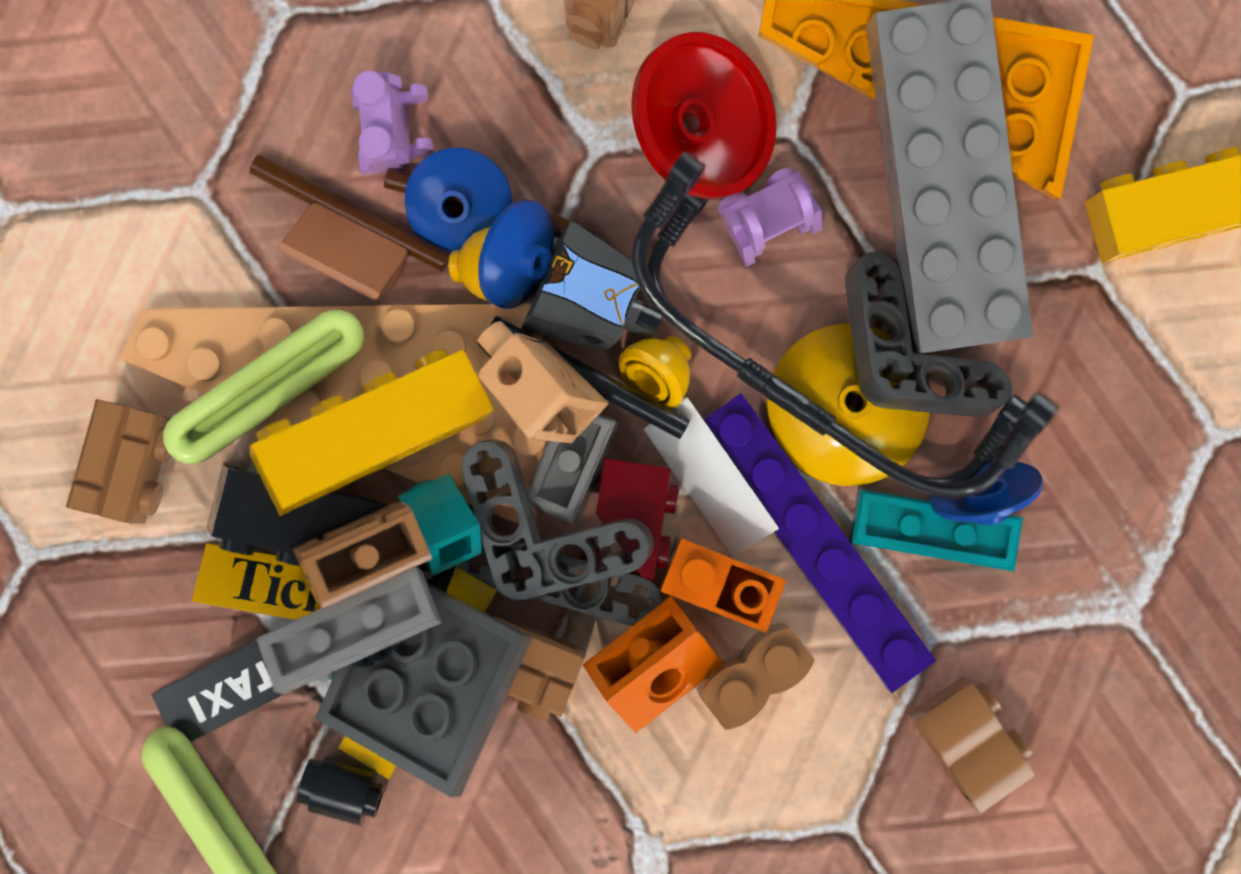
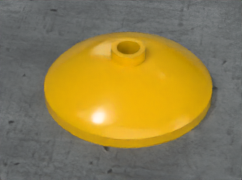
[766,323,930,486]

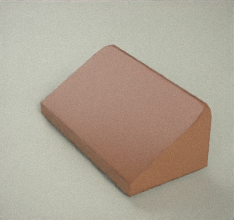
[279,203,408,300]

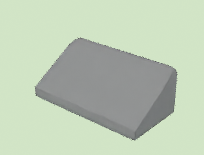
[527,414,620,525]

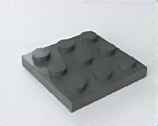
[315,582,533,797]

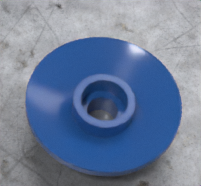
[405,147,513,253]
[478,199,554,309]
[929,462,1044,525]

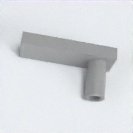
[256,566,442,695]

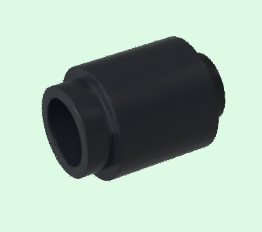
[297,757,385,826]

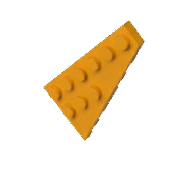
[758,0,1094,200]

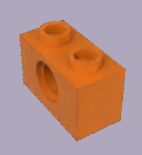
[583,596,724,733]

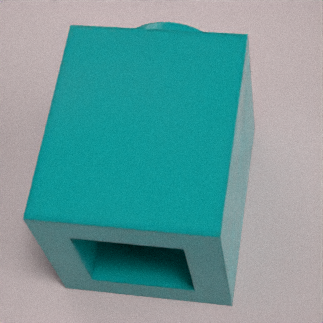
[398,474,482,576]

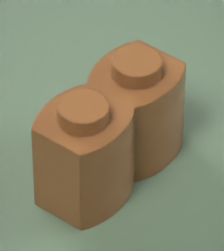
[697,623,815,730]
[908,677,1035,814]

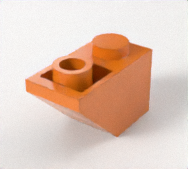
[658,537,787,633]

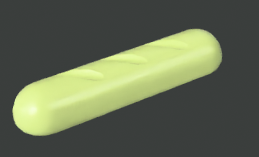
[163,309,364,464]
[141,726,277,874]

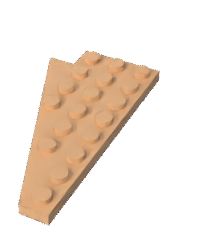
[120,303,548,524]

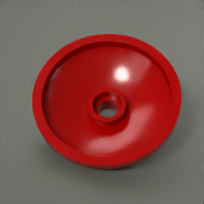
[631,32,776,199]

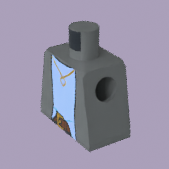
[521,221,662,351]

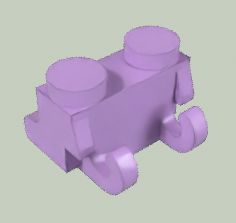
[351,71,434,175]
[718,168,823,268]

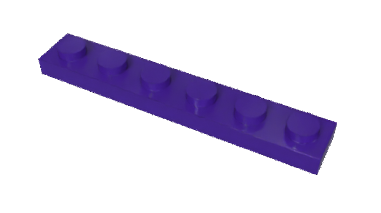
[704,393,936,693]

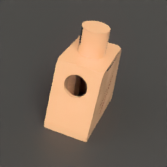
[477,321,609,443]

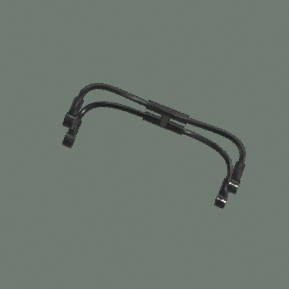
[632,151,1060,498]

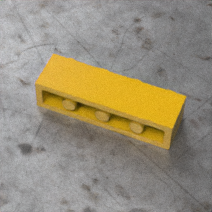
[1084,146,1241,264]
[249,349,494,516]

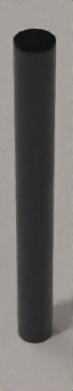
[490,316,690,439]

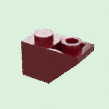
[596,458,679,580]

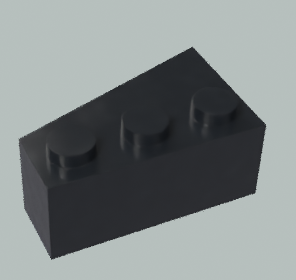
[207,464,391,566]

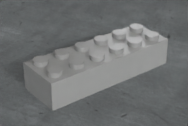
[866,0,1033,353]

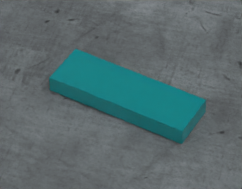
[849,489,1023,572]

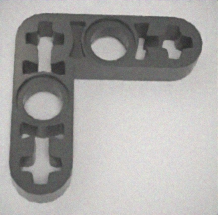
[845,252,1012,417]
[462,439,654,600]

